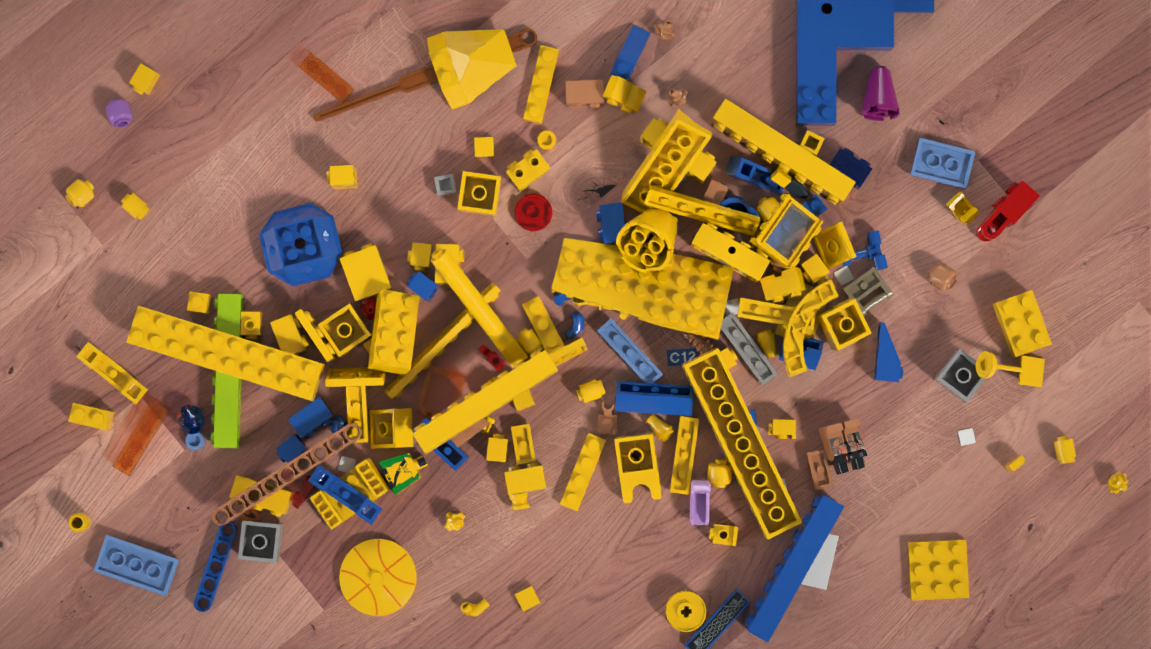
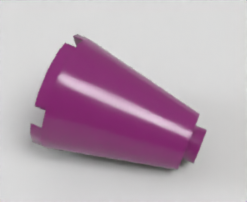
[861,66,900,121]

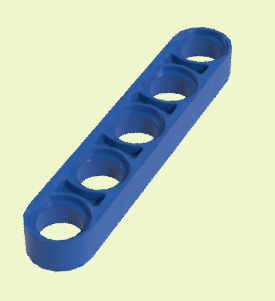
[194,522,238,612]

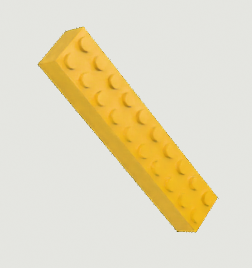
[126,306,325,401]
[681,348,802,540]

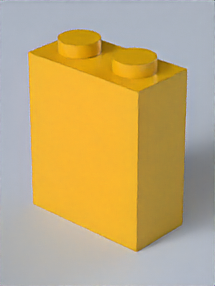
[339,243,393,302]

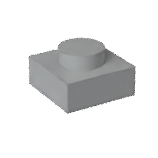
[434,174,457,197]

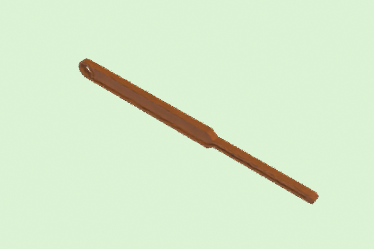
[313,29,537,122]

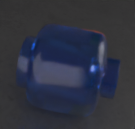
[177,405,205,434]

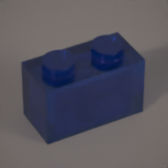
[829,148,872,190]

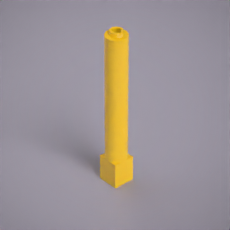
[430,248,528,369]

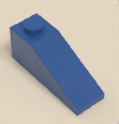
[610,25,651,81]
[724,156,784,195]
[874,322,903,382]

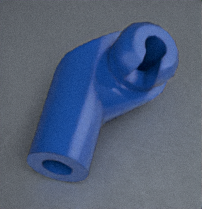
[565,311,585,340]

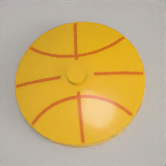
[339,538,417,616]

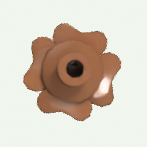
[653,20,675,40]
[668,87,688,107]

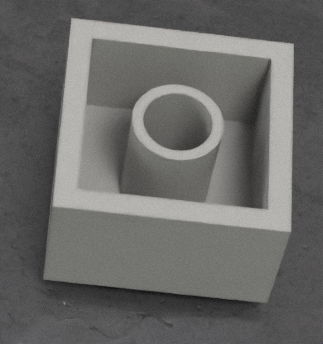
[933,348,985,403]
[238,520,284,563]

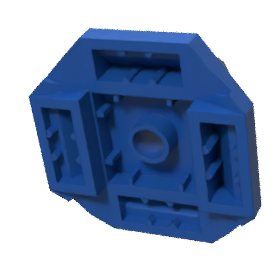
[259,203,343,287]

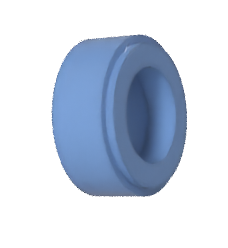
[185,431,205,450]

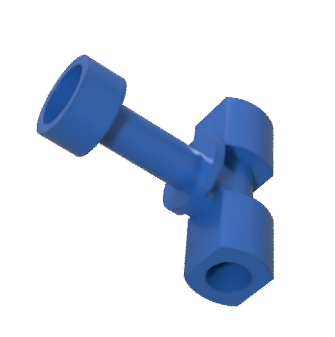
[842,230,888,270]

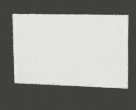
[801,534,839,590]

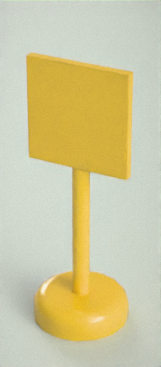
[976,351,1045,388]

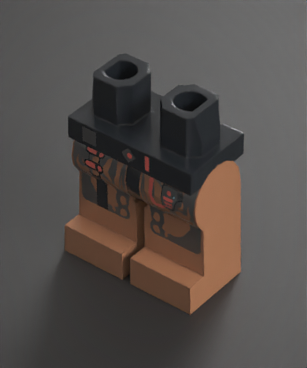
[819,418,867,475]

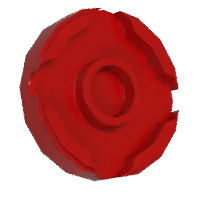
[515,193,553,232]

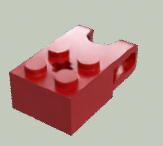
[976,180,1040,242]

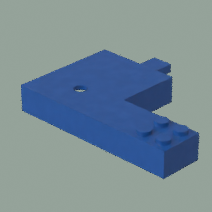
[796,0,934,126]

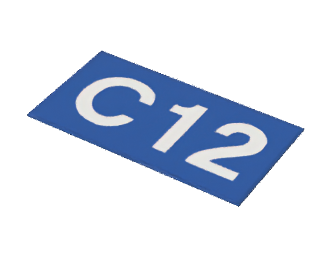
[667,348,698,366]

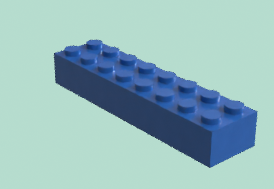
[744,494,844,642]

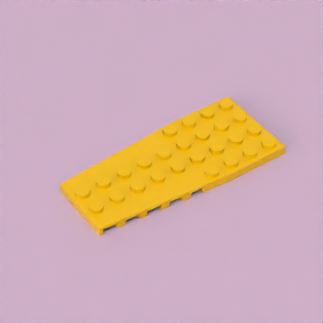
[551,238,734,339]

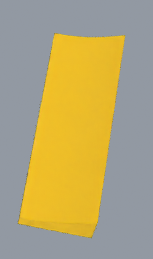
[621,109,712,213]

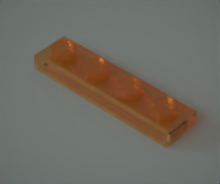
[113,400,170,476]

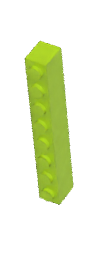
[211,294,244,448]

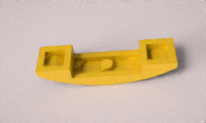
[76,342,148,405]

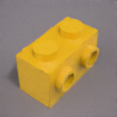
[506,149,551,192]

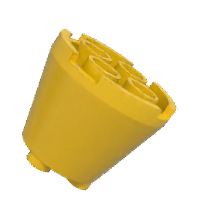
[616,207,678,273]

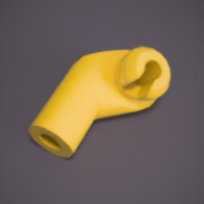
[460,598,490,617]

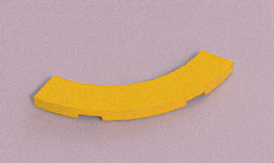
[783,279,839,378]

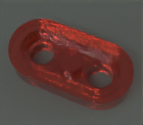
[291,475,315,509]

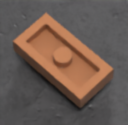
[806,449,834,490]

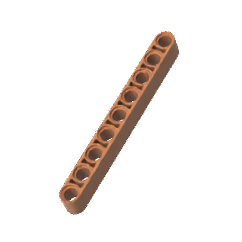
[212,424,362,525]

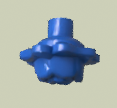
[330,415,348,434]

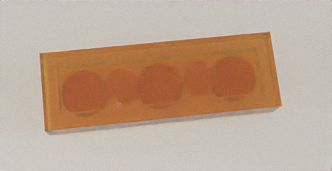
[298,52,355,104]

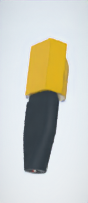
[771,168,809,199]

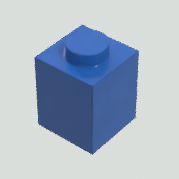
[276,434,308,463]

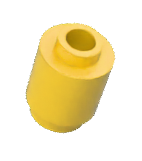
[121,193,150,221]
[517,328,543,355]
[576,379,606,403]
[1054,435,1076,464]
[68,512,91,532]

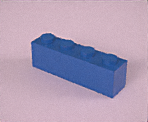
[615,381,694,416]

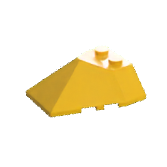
[427,29,517,110]

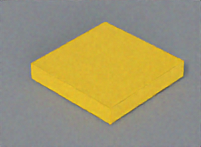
[813,222,856,269]

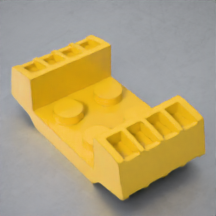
[309,458,391,530]

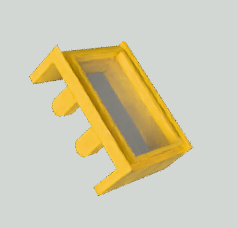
[750,194,824,269]

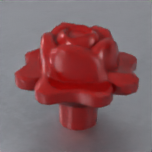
[360,297,376,320]

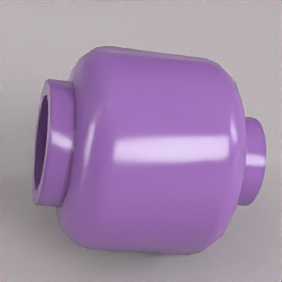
[105,98,133,128]

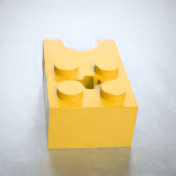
[614,432,662,504]

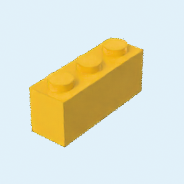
[229,475,294,517]

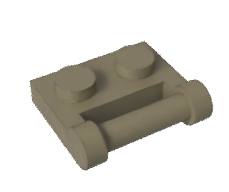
[842,267,894,316]

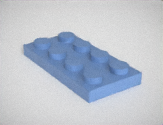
[93,534,180,596]

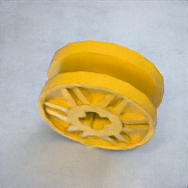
[665,590,707,632]

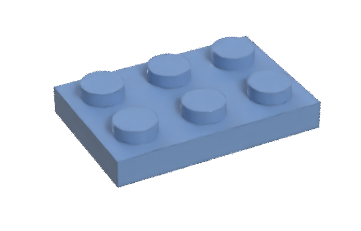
[910,138,975,189]

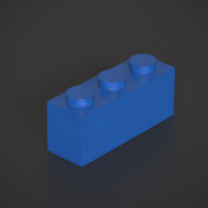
[413,418,470,471]

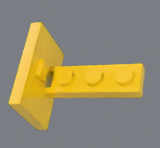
[522,296,588,366]
[325,367,387,443]

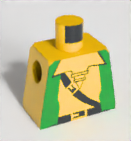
[379,453,428,495]

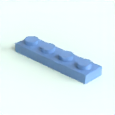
[597,318,663,383]

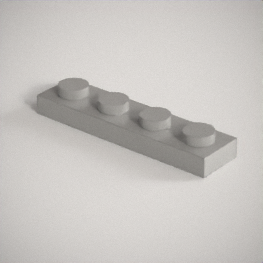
[721,312,778,386]

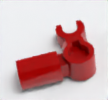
[478,344,506,371]

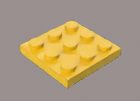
[908,540,969,600]

